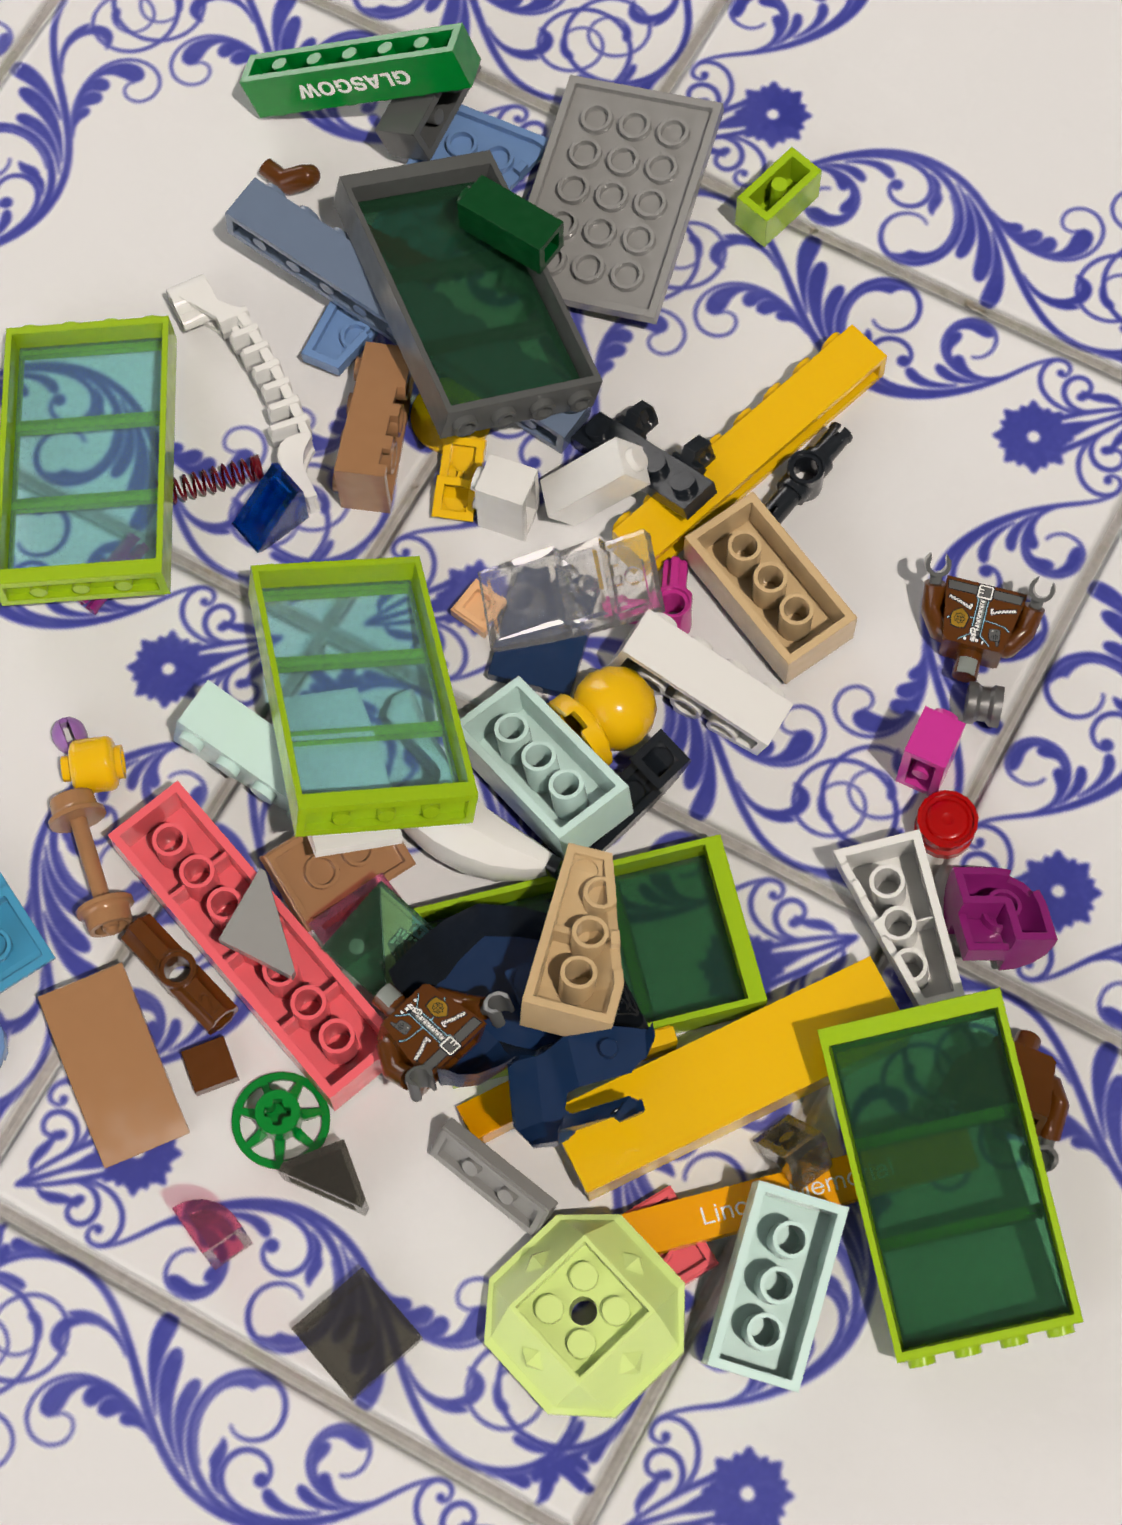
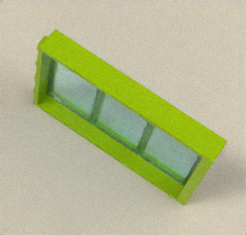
[0,315,177,606]
[248,556,479,837]

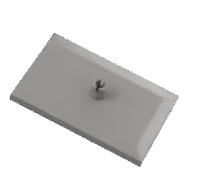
[500,75,724,324]

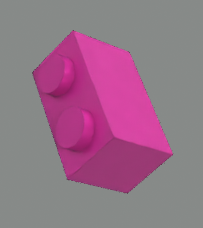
[895,706,966,796]

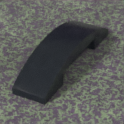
[541,729,692,855]

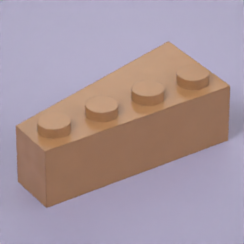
[332,341,415,514]

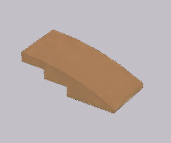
[38,962,190,1169]

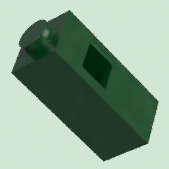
[456,174,564,274]

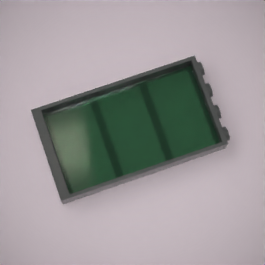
[333,150,603,439]

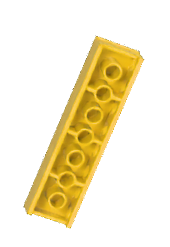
[562,956,913,1201]

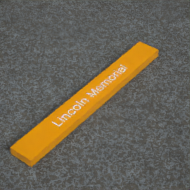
[621,1128,980,1255]

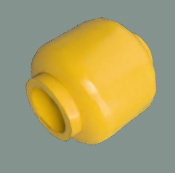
[60,736,126,793]

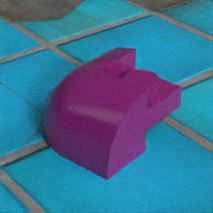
[943,867,1058,971]

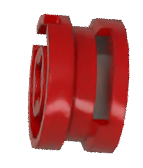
[914,790,979,859]

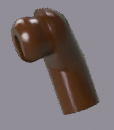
[259,158,321,195]

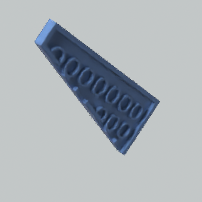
[301,104,549,376]

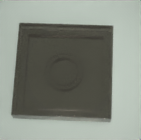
[291,1267,423,1402]

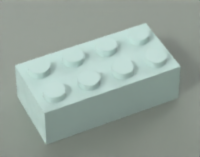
[460,676,634,858]
[701,1180,849,1393]

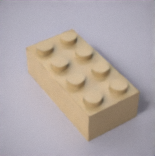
[683,492,857,684]

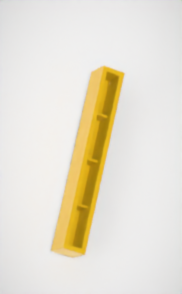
[612,324,887,582]

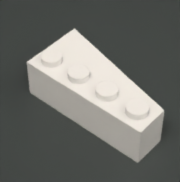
[608,608,793,756]
[833,829,965,1007]

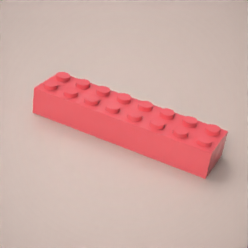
[108,780,384,1111]

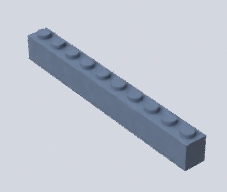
[225,177,592,454]

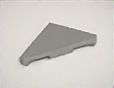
[219,868,296,980]

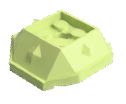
[484,1214,685,1419]

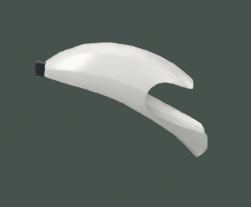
[386,691,564,882]

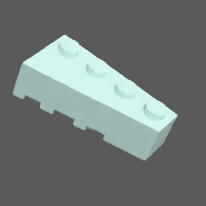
[173,680,292,821]

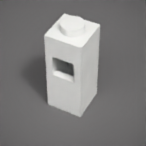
[540,437,651,526]

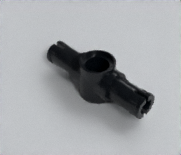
[765,422,853,524]

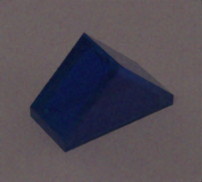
[232,463,309,553]

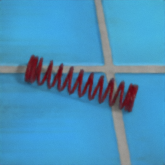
[156,454,265,505]

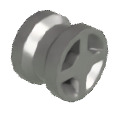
[963,681,1005,728]

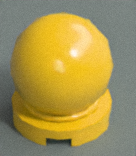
[547,666,657,766]

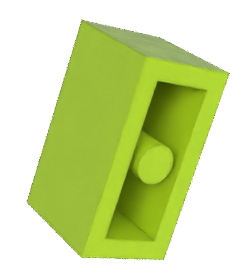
[735,147,822,247]

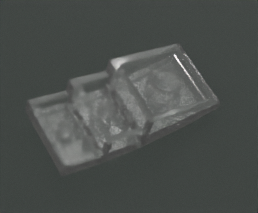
[478,529,665,652]

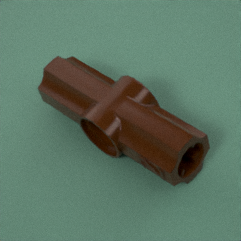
[121,913,239,1036]

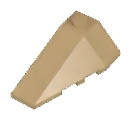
[520,842,624,1037]

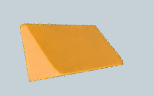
[456,1080,514,1143]

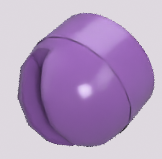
[52,716,88,754]

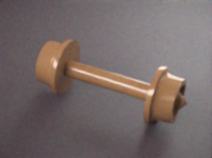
[48,788,134,938]

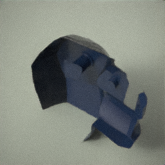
[388,903,655,1148]

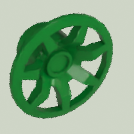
[232,1072,330,1170]

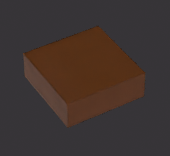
[181,1036,240,1096]

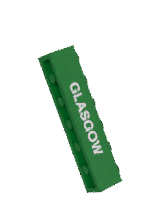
[239,23,481,118]

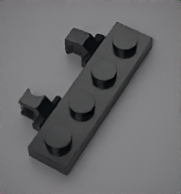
[571,400,717,520]

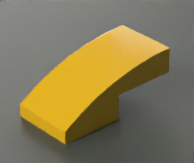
[432,436,487,522]

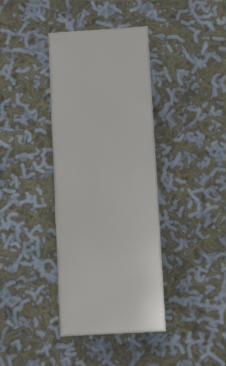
[429,1117,558,1237]

